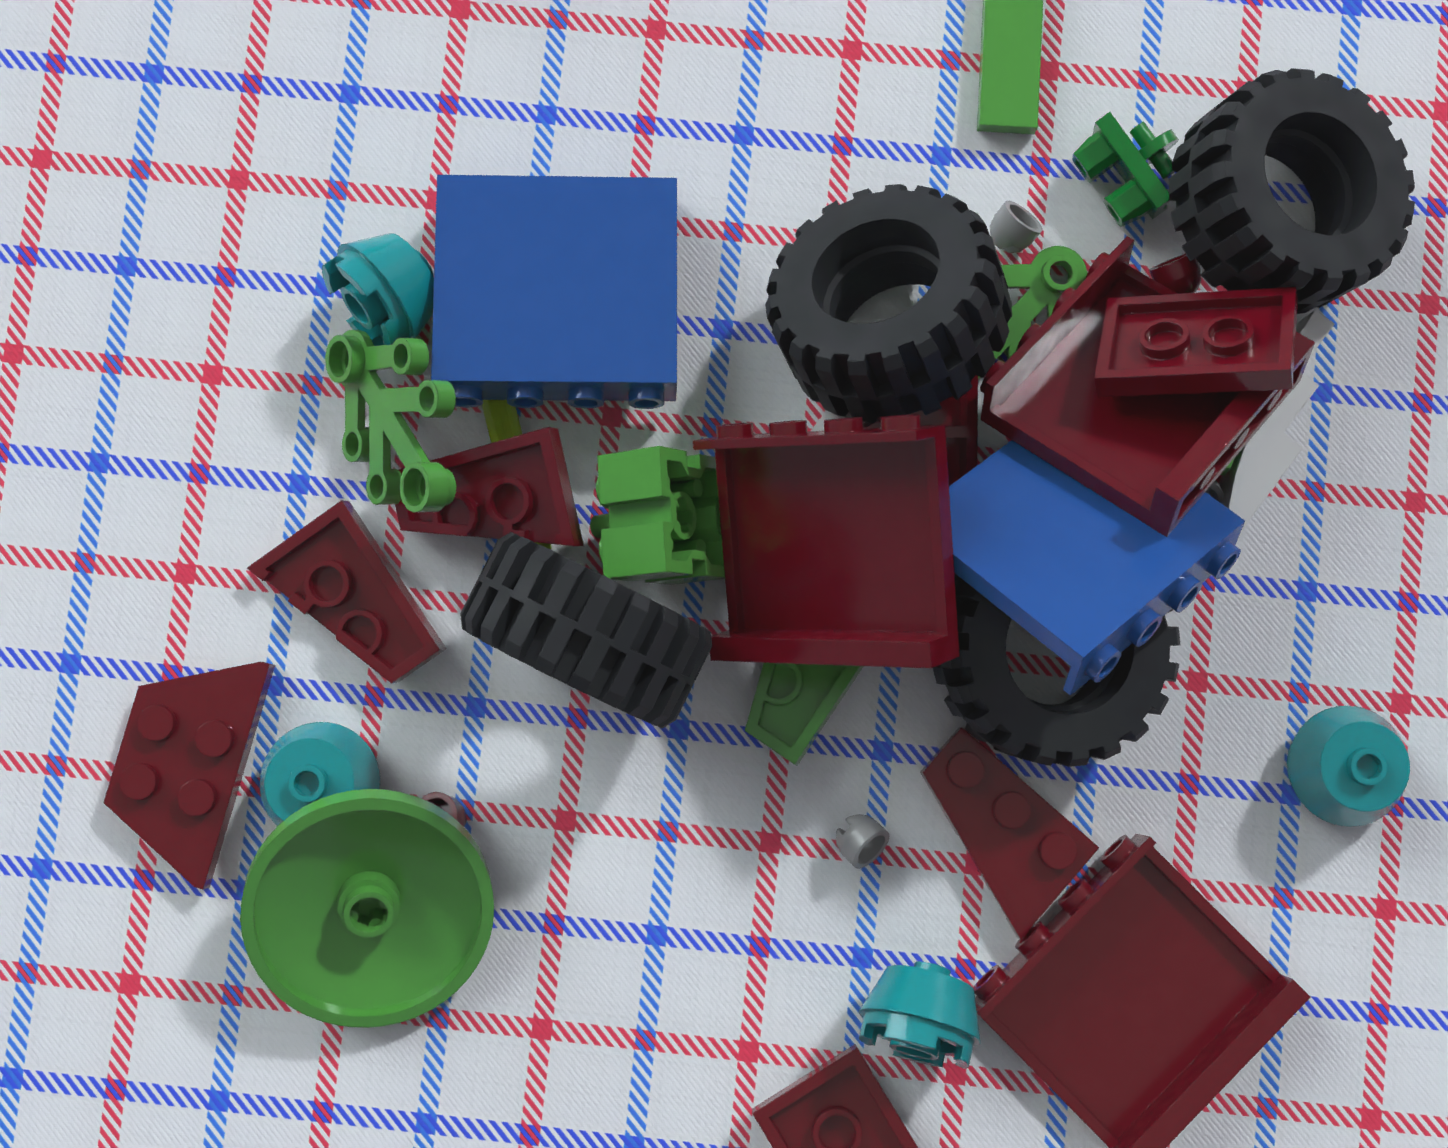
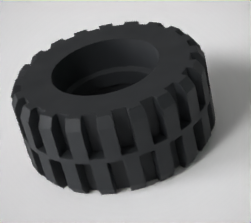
[1169,68,1415,314]
[765,184,1012,423]
[460,532,712,728]
[933,574,1180,767]

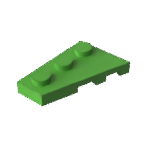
[745,663,864,766]

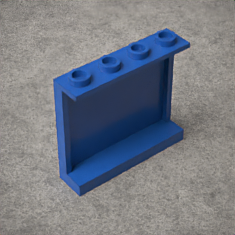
[431,175,677,409]
[949,440,1245,696]

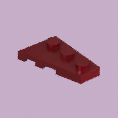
[395,427,584,546]

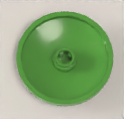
[240,789,494,1028]

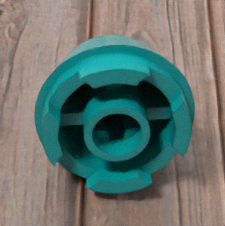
[322,233,434,346]
[1287,706,1410,827]
[260,722,380,826]
[859,961,981,1069]

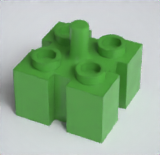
[590,446,725,585]

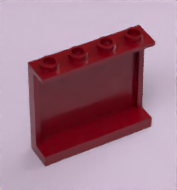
[980,236,1315,537]
[693,414,960,668]
[973,834,1311,1148]

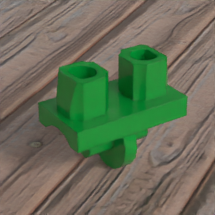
[1072,112,1179,227]

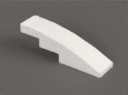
[1219,309,1335,531]

